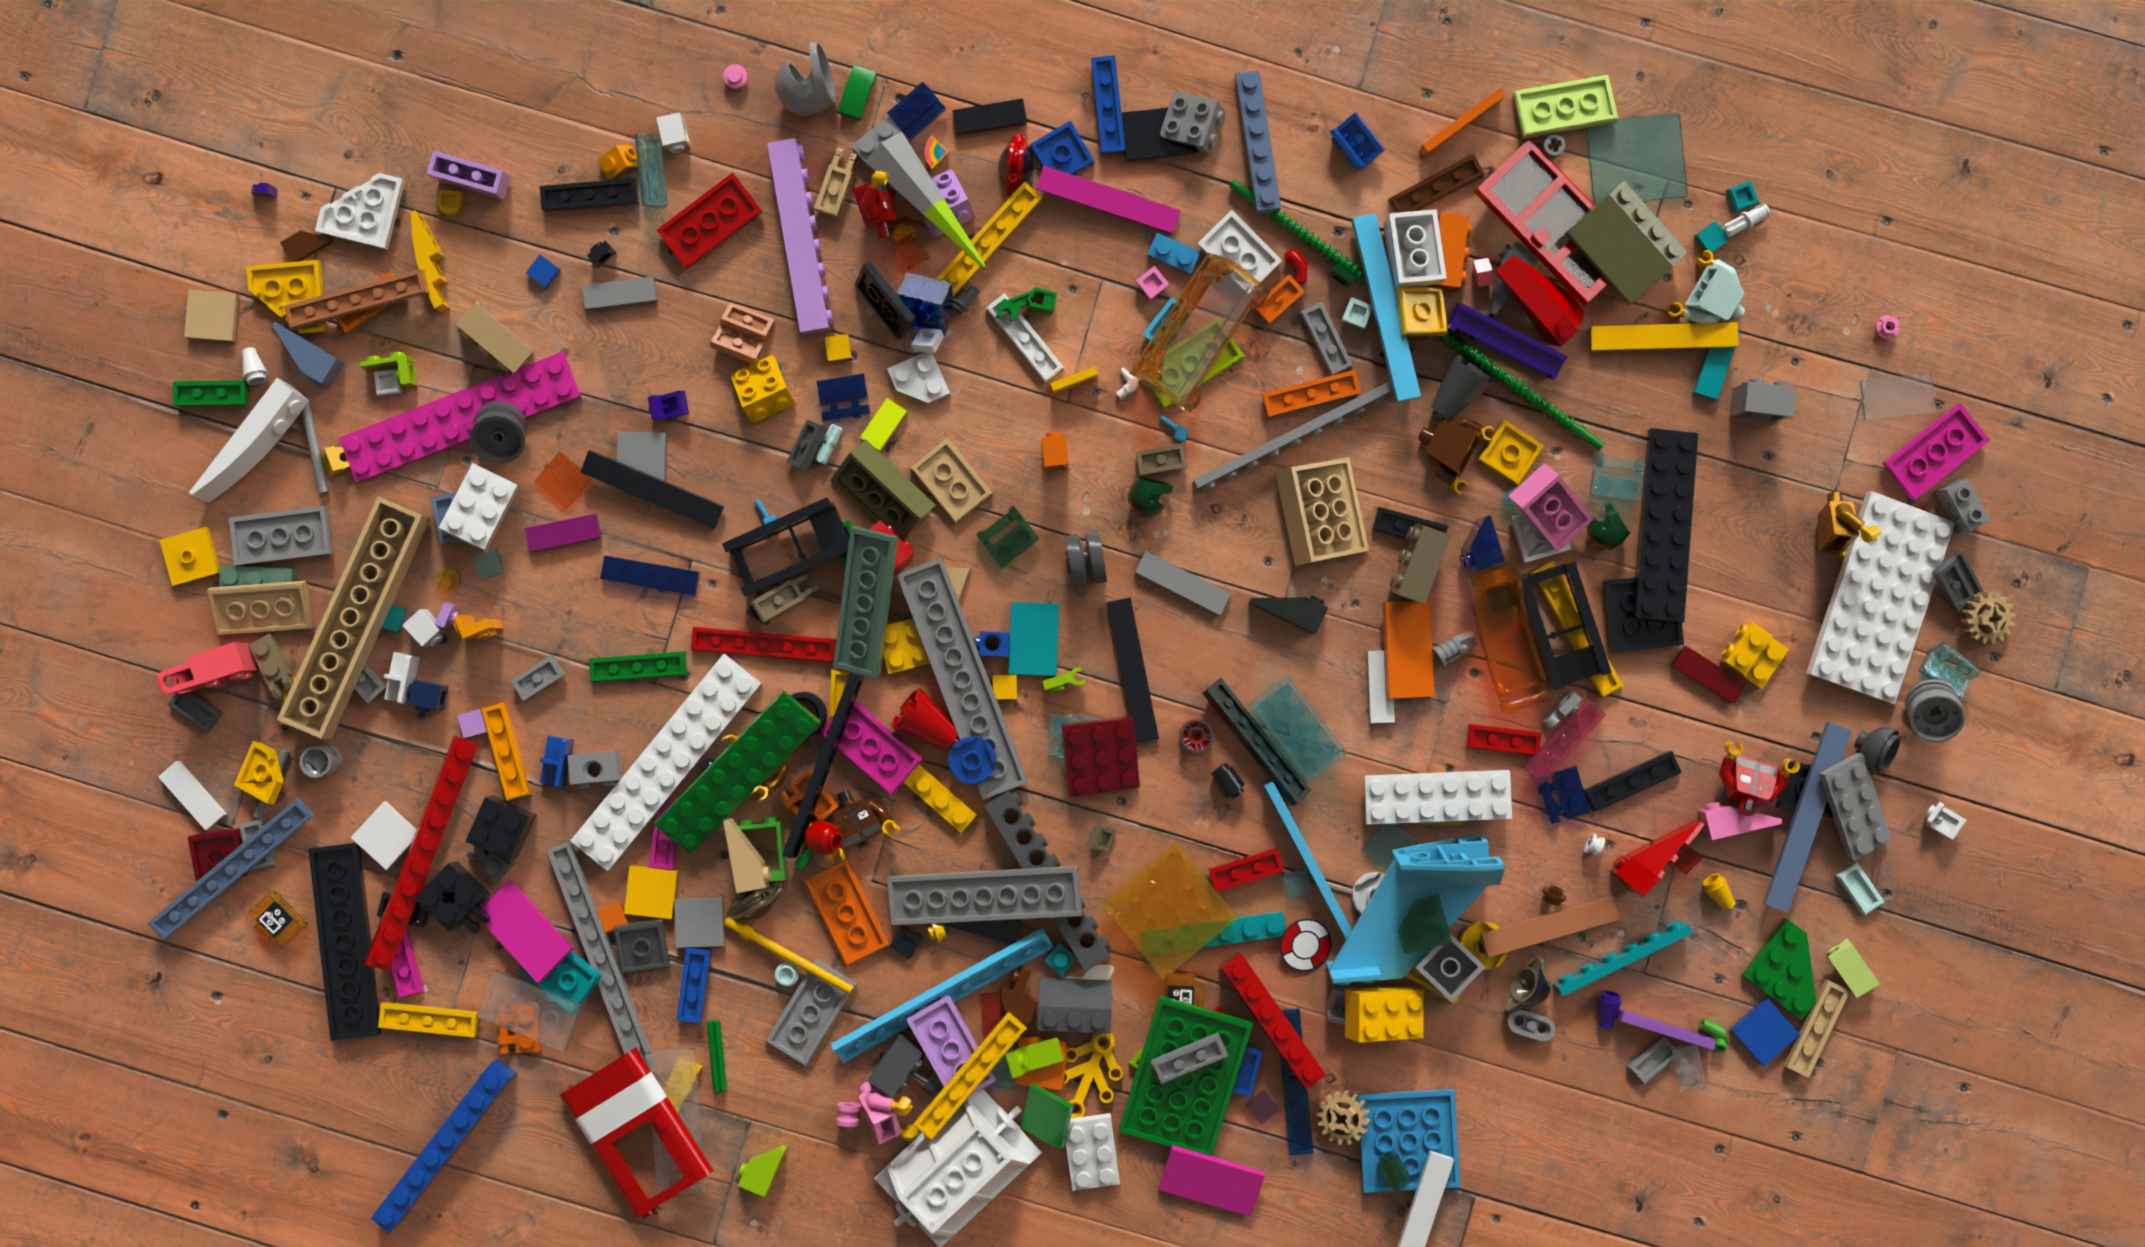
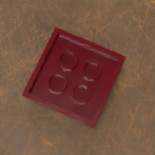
[1061,715,1140,797]

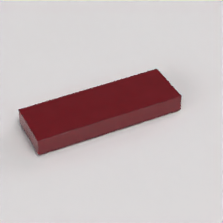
[1671,645,1747,704]

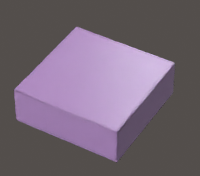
[457,709,487,738]

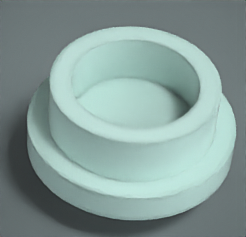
[775,962,799,986]

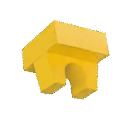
[321,446,350,477]

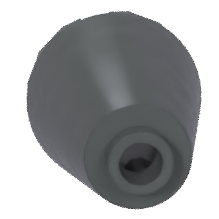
[1431,353,1495,422]

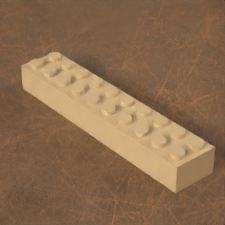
[277,497,431,739]

